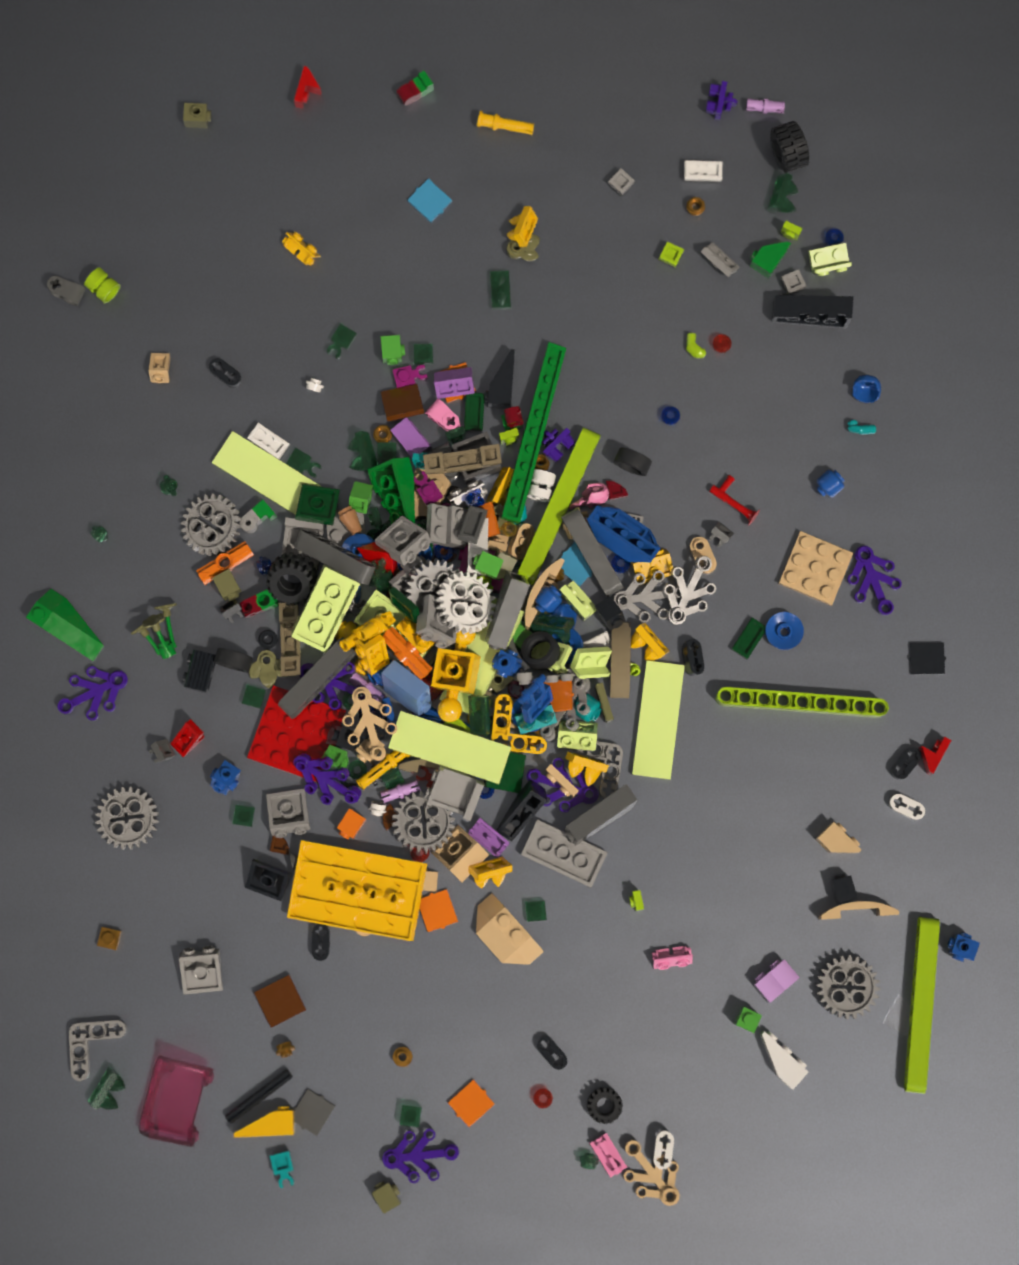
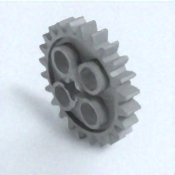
[181,494,242,556]
[403,558,459,614]
[95,787,159,850]
[392,791,455,854]
[816,955,881,1019]

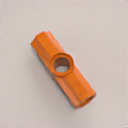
[196,541,254,585]
[383,627,433,680]

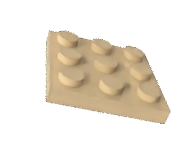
[778,531,853,606]

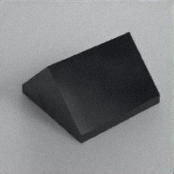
[245,858,292,901]

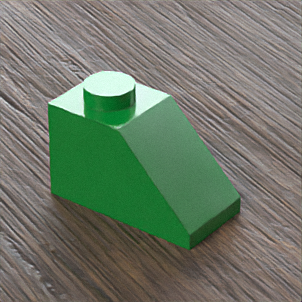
[750,241,791,279]

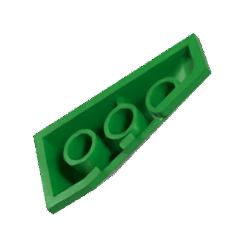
[368,457,415,524]
[26,589,104,662]

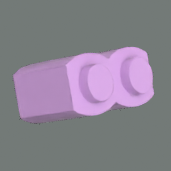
[754,959,800,1003]

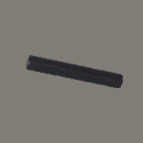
[225,1069,293,1124]

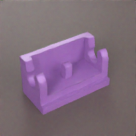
[434,367,475,399]
[391,417,433,457]
[468,818,510,858]

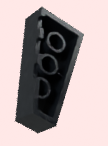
[772,293,854,328]

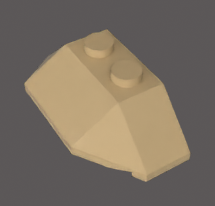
[476,893,544,965]

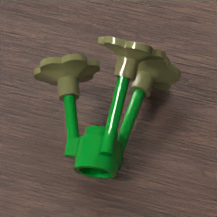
[131,603,177,659]

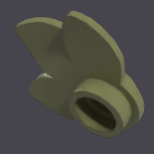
[506,234,540,261]
[249,650,287,688]

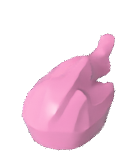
[569,483,609,509]

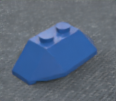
[587,506,661,563]

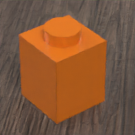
[337,808,366,840]

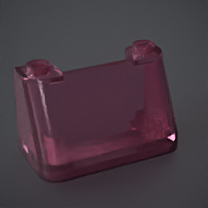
[139,1055,214,1147]

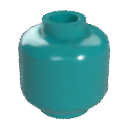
[574,694,602,722]

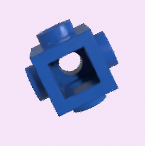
[492,649,523,678]
[210,760,241,796]
[947,932,980,962]

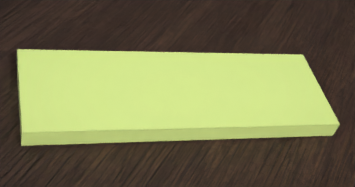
[212,431,322,516]
[439,595,525,716]
[632,660,685,780]
[388,711,511,784]

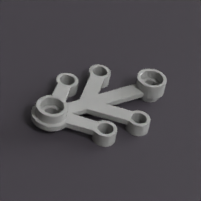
[662,556,716,625]
[613,570,681,623]
[516,668,576,685]
[540,676,590,741]

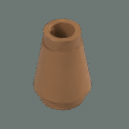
[338,506,362,535]

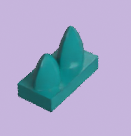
[514,703,558,735]

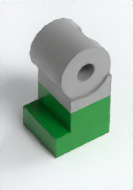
[240,500,277,534]

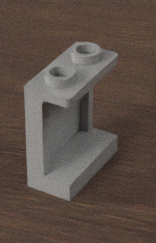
[281,517,325,570]
[424,765,484,821]

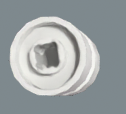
[527,469,556,502]

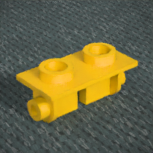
[282,232,320,266]

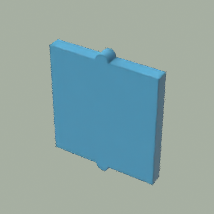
[407,179,452,222]
[560,542,592,587]

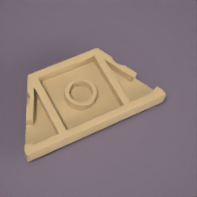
[414,468,451,519]

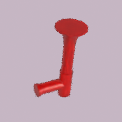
[709,475,760,526]

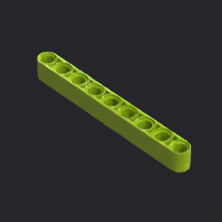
[517,427,601,585]
[716,687,889,718]
[904,917,940,1094]

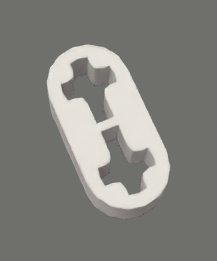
[889,794,925,820]
[653,1131,674,1169]

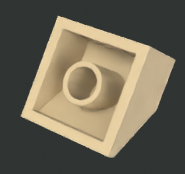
[431,825,489,882]

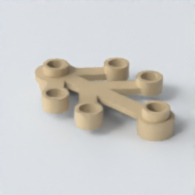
[342,687,397,761]
[623,1140,680,1206]

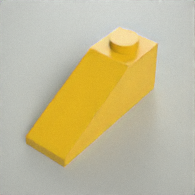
[234,1106,295,1137]

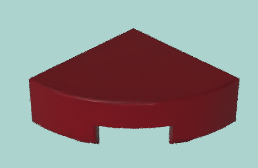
[605,481,628,501]

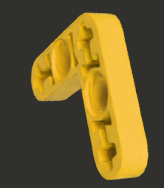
[491,694,547,754]

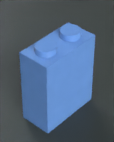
[381,660,431,717]

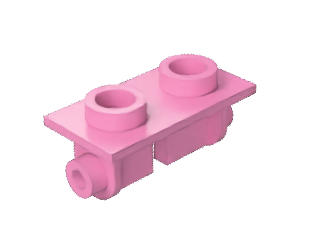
[652,946,693,970]
[590,1133,627,1178]

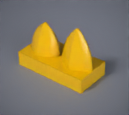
[506,206,538,247]
[486,467,514,506]
[396,617,435,655]
[631,623,669,661]
[565,751,609,787]
[469,856,512,888]

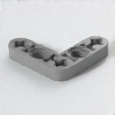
[567,741,623,799]
[69,1020,127,1081]

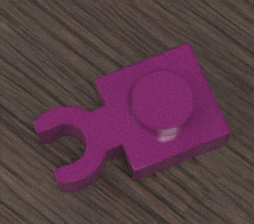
[393,365,427,388]
[414,471,443,507]

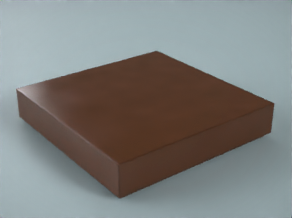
[381,384,424,422]
[254,975,307,1028]

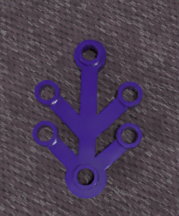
[847,545,902,616]
[300,662,368,710]
[58,666,128,721]
[294,754,362,805]
[526,758,599,813]
[382,1128,459,1183]

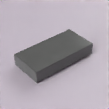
[458,505,488,544]

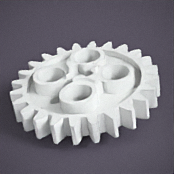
[435,571,496,634]

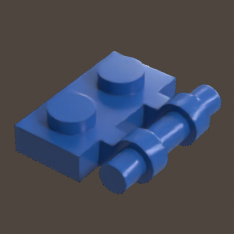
[518,674,553,724]

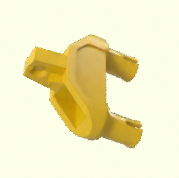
[339,611,396,652]

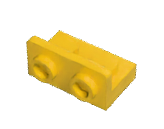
[631,548,673,583]
[355,635,390,676]

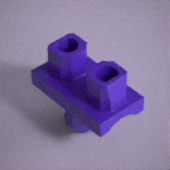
[706,81,737,120]
[542,428,575,463]

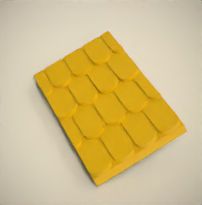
[287,840,427,941]

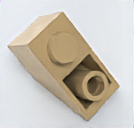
[815,822,861,853]

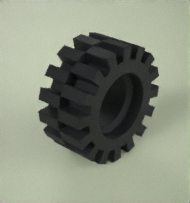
[587,1087,623,1124]

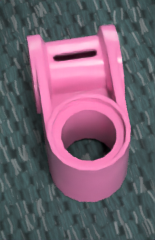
[425,398,460,434]

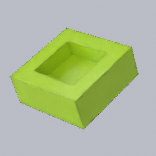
[780,221,803,240]
[659,241,684,268]
[499,428,519,445]
[629,890,644,911]

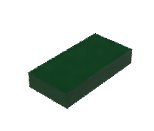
[464,393,485,432]
[389,587,420,624]
[731,617,766,660]

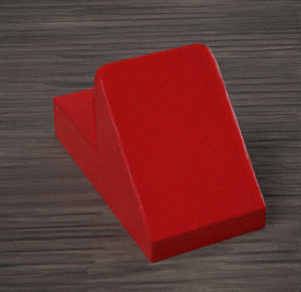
[294,66,322,109]
[170,719,205,758]
[919,737,952,775]

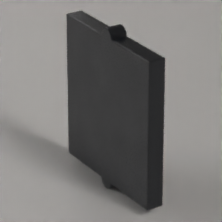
[909,643,946,675]

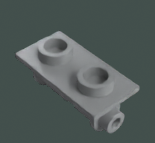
[447,480,488,508]

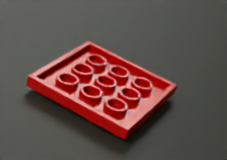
[247,685,346,783]

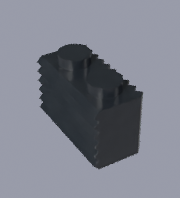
[182,649,216,694]

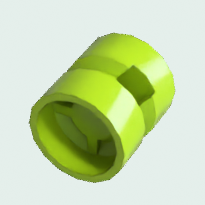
[84,267,121,303]

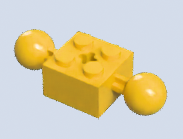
[431,630,481,722]

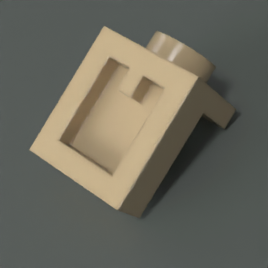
[149,353,171,383]
[488,534,509,552]
[355,739,385,763]

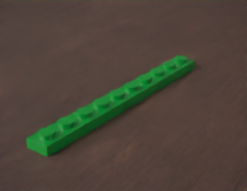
[500,342,566,524]

